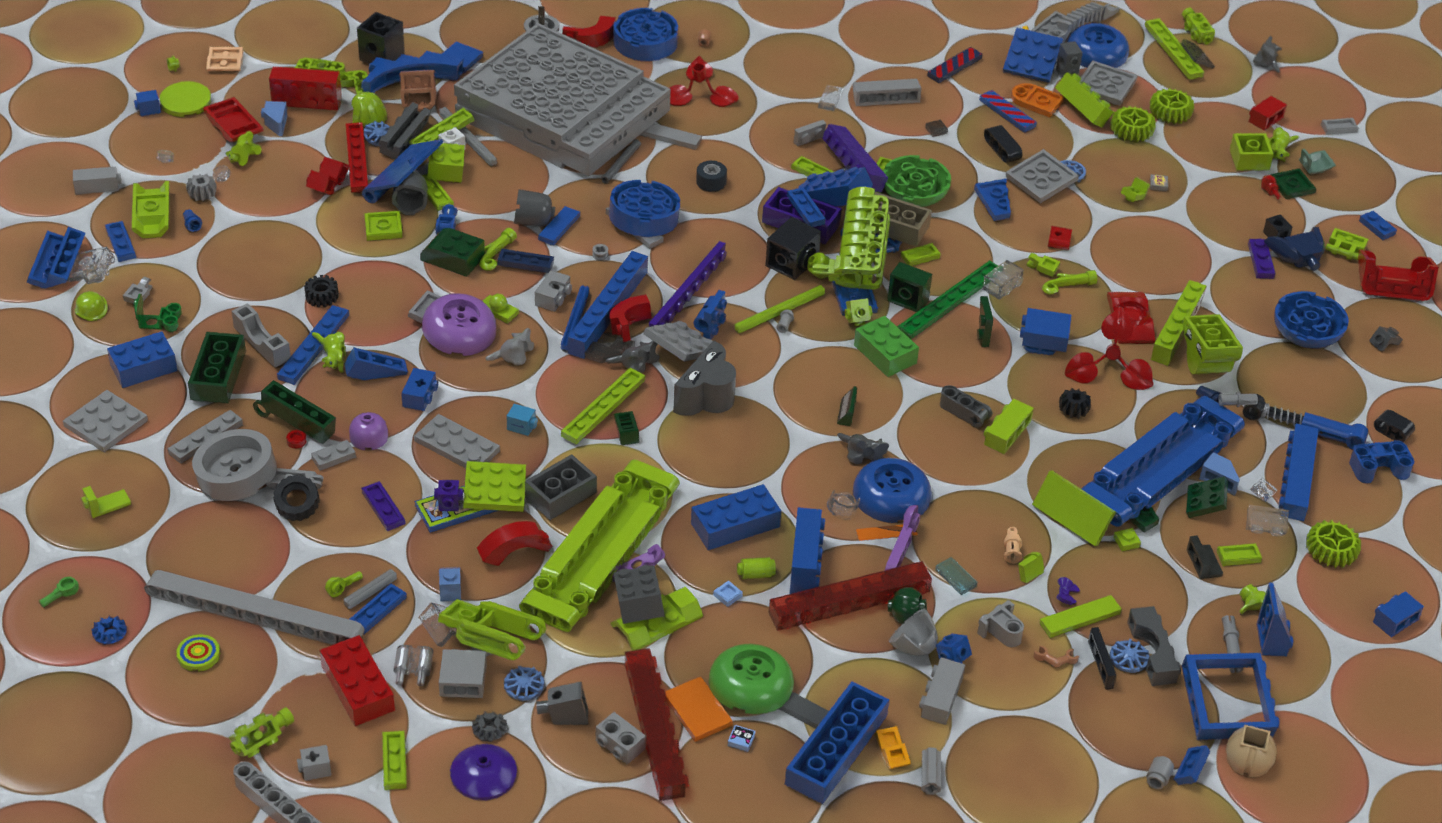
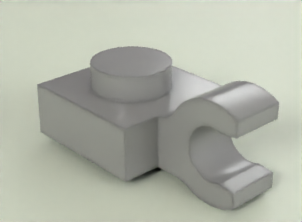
[123,277,152,304]

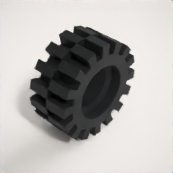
[304,275,339,307]

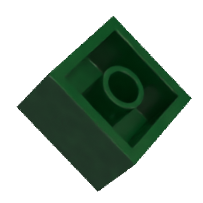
[887,262,932,312]

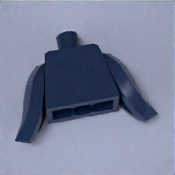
[1264,227,1325,271]

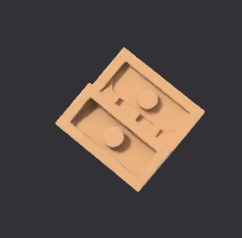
[206,47,243,71]

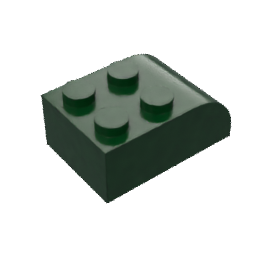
[420,228,485,277]

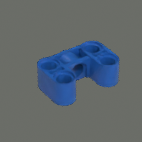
[1349,440,1415,483]

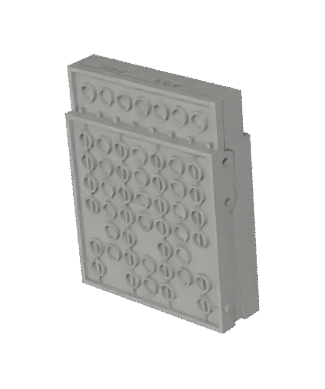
[454,23,670,176]

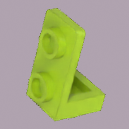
[81,486,131,518]

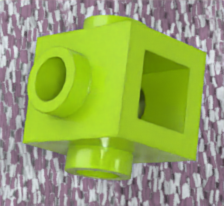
[845,298,872,326]

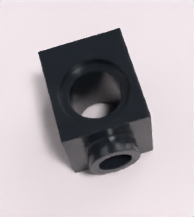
[1263,214,1293,239]

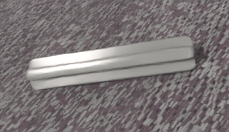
[343,569,397,609]

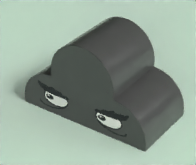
[673,341,736,416]

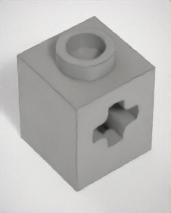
[297,745,332,781]

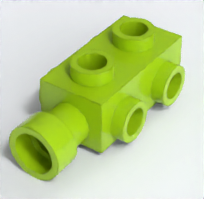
[1182,7,1215,44]
[229,707,295,758]

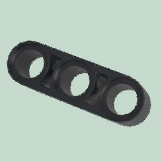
[984,125,1023,163]

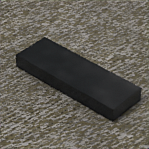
[1088,627,1117,690]

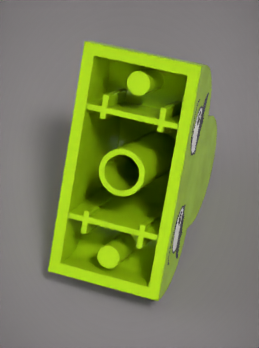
[1183,314,1243,374]

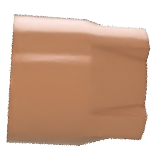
[698,29,711,47]

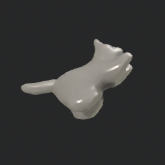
[485,328,534,366]

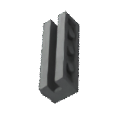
[379,102,430,159]

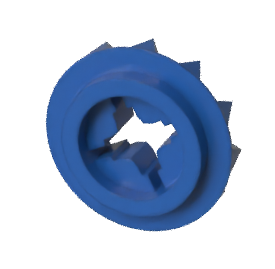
[91,615,127,644]

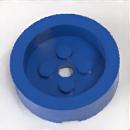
[614,8,678,61]
[609,180,680,237]

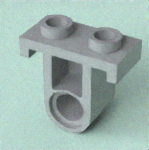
[977,600,1024,647]

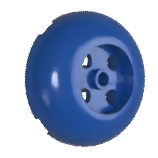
[1066,23,1129,68]
[1274,291,1349,349]
[852,458,931,523]

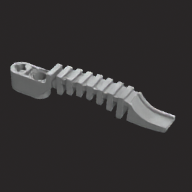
[1046,2,1120,43]

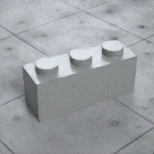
[919,658,965,725]

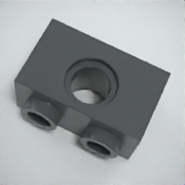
[1056,41,1083,79]

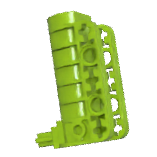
[812,187,890,289]

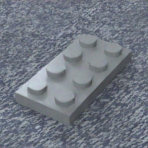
[414,414,500,468]

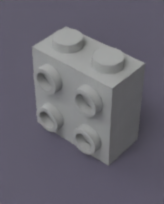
[439,649,487,698]

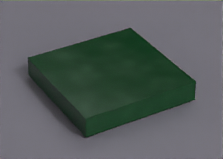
[1270,168,1317,199]

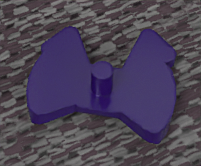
[1056,577,1080,605]

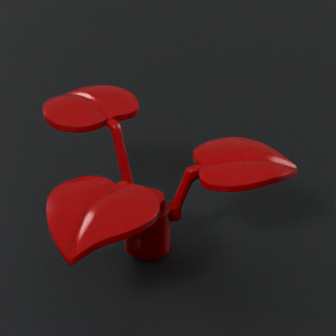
[670,56,739,107]
[1065,307,1153,390]

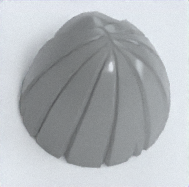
[889,609,938,656]

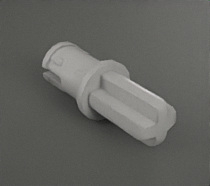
[1218,392,1258,407]

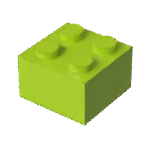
[1230,133,1274,171]
[427,143,464,183]

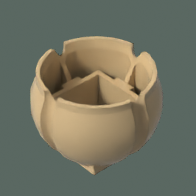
[1226,724,1277,777]

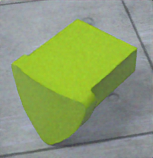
[1018,552,1044,583]

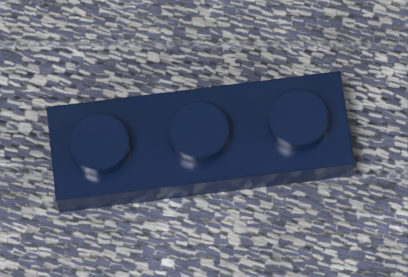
[497,249,554,273]

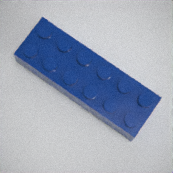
[785,681,889,804]

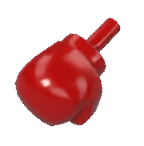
[1261,175,1281,199]

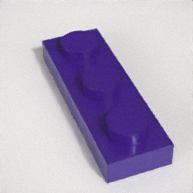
[1248,239,1275,279]

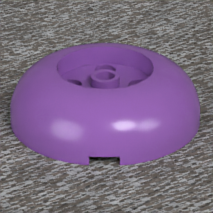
[422,293,497,356]

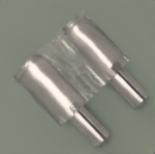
[393,645,434,687]

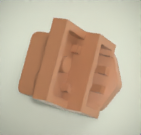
[400,70,437,112]

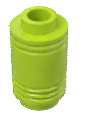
[737,557,776,579]

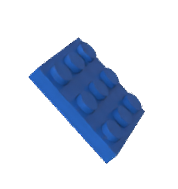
[1003,27,1063,83]

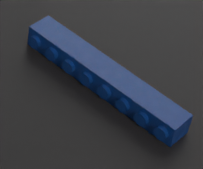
[568,251,648,359]

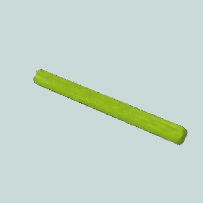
[734,285,825,333]

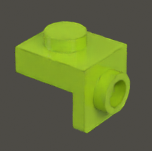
[1121,177,1150,202]

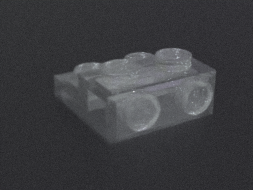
[67,246,115,284]

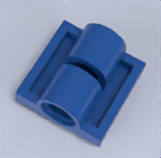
[694,290,727,340]

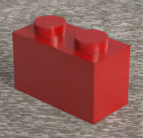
[1249,96,1287,131]

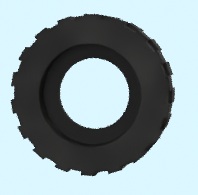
[273,475,320,521]

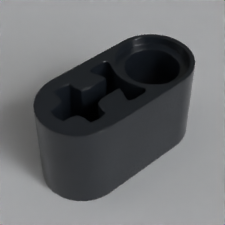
[1374,410,1415,442]

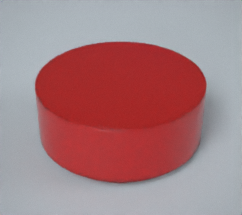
[286,430,306,449]

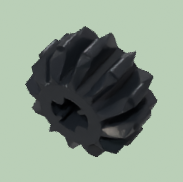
[1059,388,1091,419]

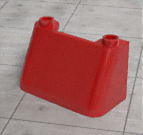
[1358,249,1439,301]

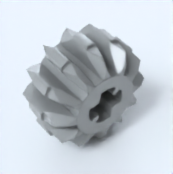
[186,174,217,201]

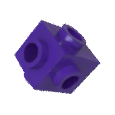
[434,480,463,511]

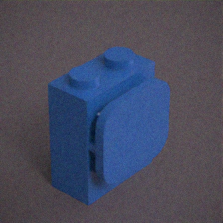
[1019,308,1072,355]

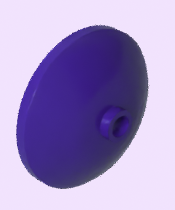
[450,744,517,800]

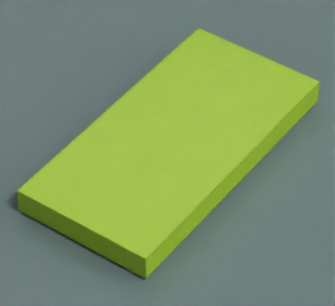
[1032,470,1116,546]

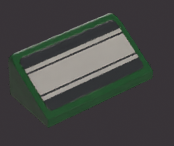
[837,386,858,426]

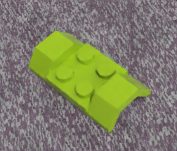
[132,181,170,238]
[610,586,703,652]

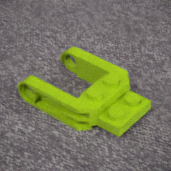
[438,599,546,660]

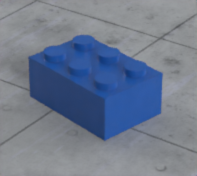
[107,331,178,388]

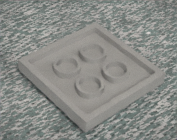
[1081,61,1138,106]
[1005,149,1079,203]
[644,321,713,361]
[63,390,148,452]

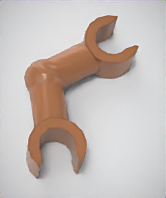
[1033,646,1079,668]

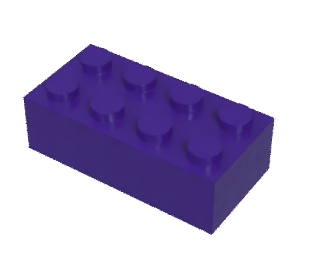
[762,187,842,245]

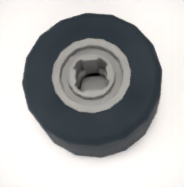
[696,160,727,192]

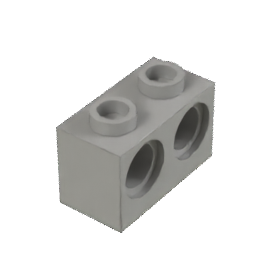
[596,712,646,765]

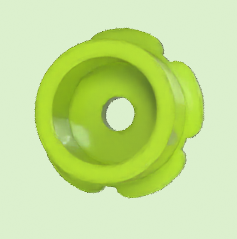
[167,56,180,72]

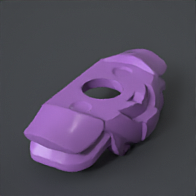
[612,544,665,582]

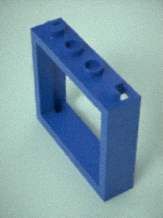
[1182,653,1279,740]

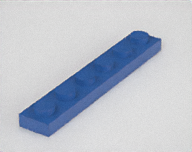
[277,305,349,385]

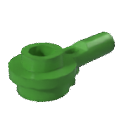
[39,577,79,608]

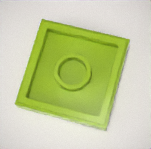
[364,211,403,241]

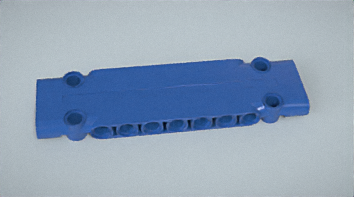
[1081,396,1245,527]

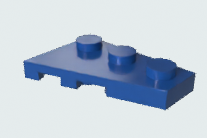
[974,178,1011,221]

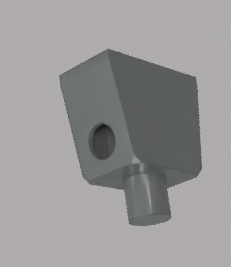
[536,682,589,725]

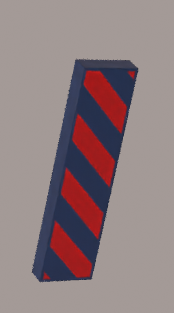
[927,47,983,83]

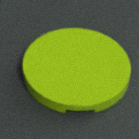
[160,81,211,117]

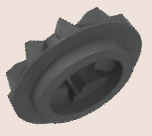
[472,711,507,741]

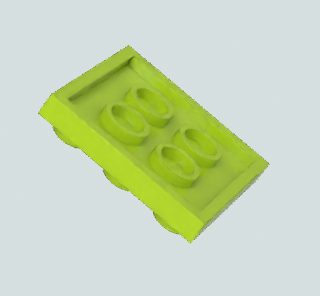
[463,461,526,512]

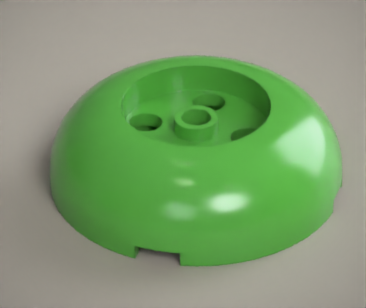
[883,155,951,207]
[709,644,794,714]

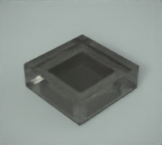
[925,120,948,137]

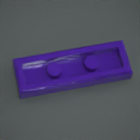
[361,481,405,531]

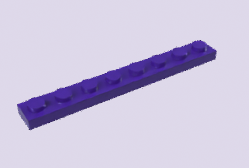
[649,241,727,327]

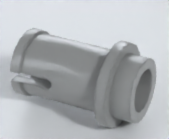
[776,309,794,333]

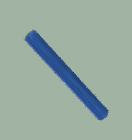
[560,285,590,351]

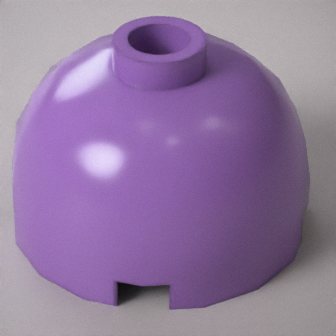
[349,412,388,450]

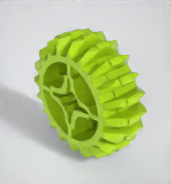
[1149,88,1194,124]
[1110,106,1156,142]
[1306,519,1361,568]

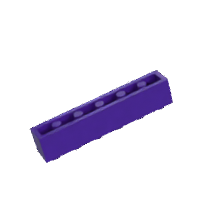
[822,124,888,193]

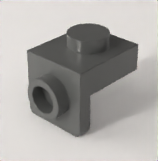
[1369,326,1403,351]

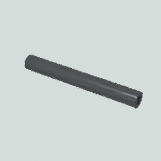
[601,139,641,184]

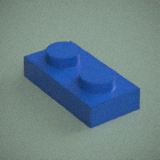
[1359,211,1397,240]
[1174,745,1211,785]

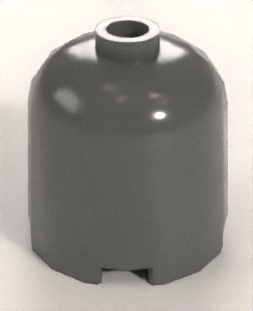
[392,172,428,215]
[514,190,555,227]

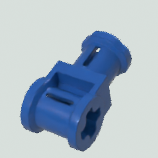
[436,204,458,235]

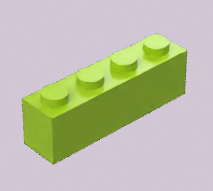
[1055,72,1114,128]

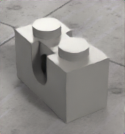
[535,270,572,312]

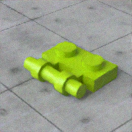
[1325,228,1369,260]

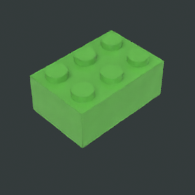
[854,316,919,377]

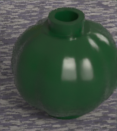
[888,587,927,624]

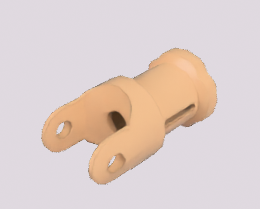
[1004,527,1022,564]

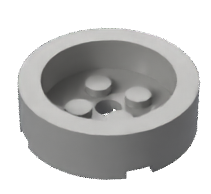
[192,429,277,501]

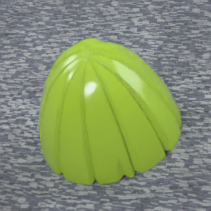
[351,92,387,129]

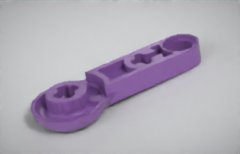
[884,505,921,578]

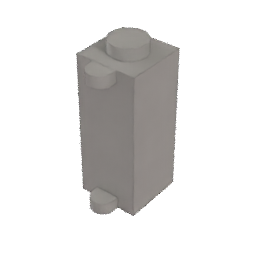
[73,166,122,195]

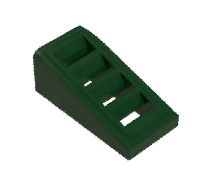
[614,411,639,445]

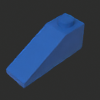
[344,347,408,380]

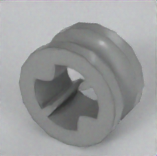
[592,244,608,260]

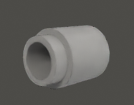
[1146,756,1174,789]

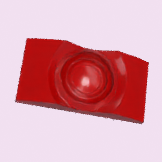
[203,97,264,142]
[1107,292,1155,344]

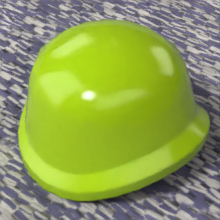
[75,291,108,321]

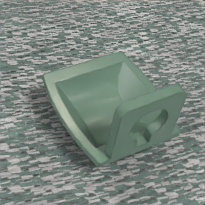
[1299,149,1336,175]

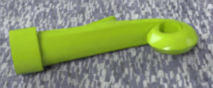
[479,228,517,271]
[1042,270,1097,295]

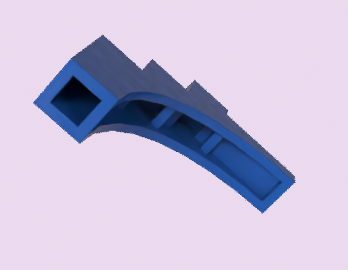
[361,51,463,93]

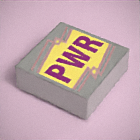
[1150,174,1168,191]

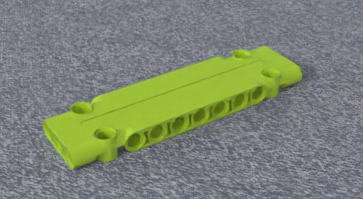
[519,459,680,632]

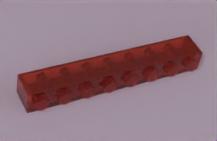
[769,561,932,631]
[624,648,689,801]

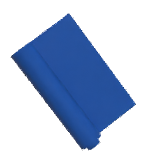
[362,139,444,203]

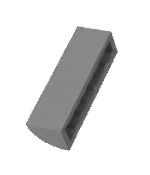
[853,79,921,106]

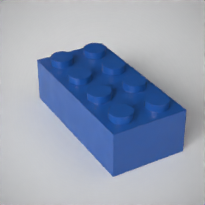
[798,167,873,206]
[691,484,781,550]
[789,507,825,597]

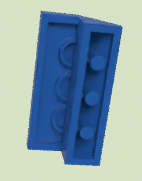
[27,227,86,289]

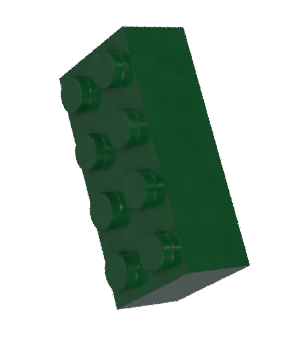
[188,332,246,404]

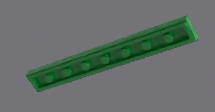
[897,260,1003,339]

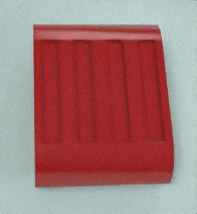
[1048,226,1072,250]

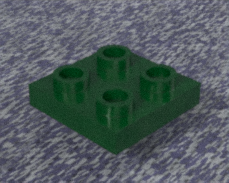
[1186,476,1228,518]

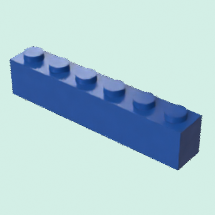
[1278,424,1319,521]

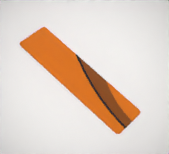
[856,524,918,541]

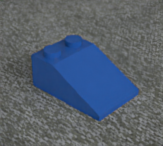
[1256,582,1293,656]

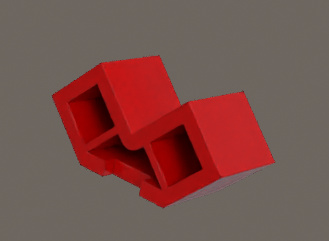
[306,156,350,195]

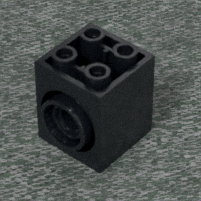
[357,12,405,64]
[765,217,821,280]

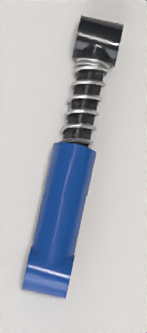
[1243,394,1368,450]

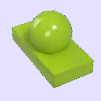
[483,293,519,324]

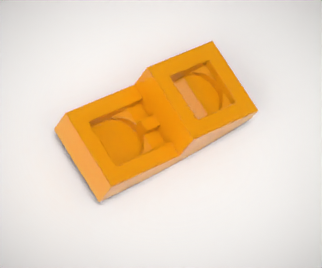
[875,726,911,769]

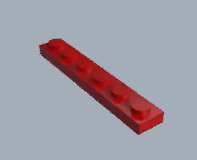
[346,122,368,193]

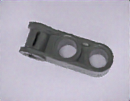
[940,385,993,428]

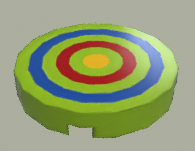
[176,634,220,672]

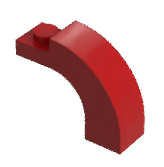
[562,15,616,48]
[610,294,652,342]
[477,521,553,566]

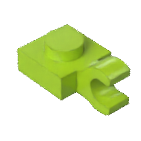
[1026,253,1060,277]

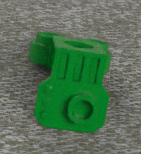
[134,294,182,332]

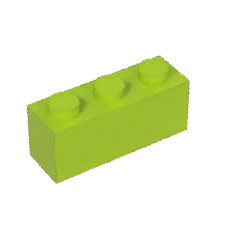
[984,399,1034,454]

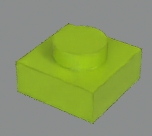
[1113,528,1141,551]

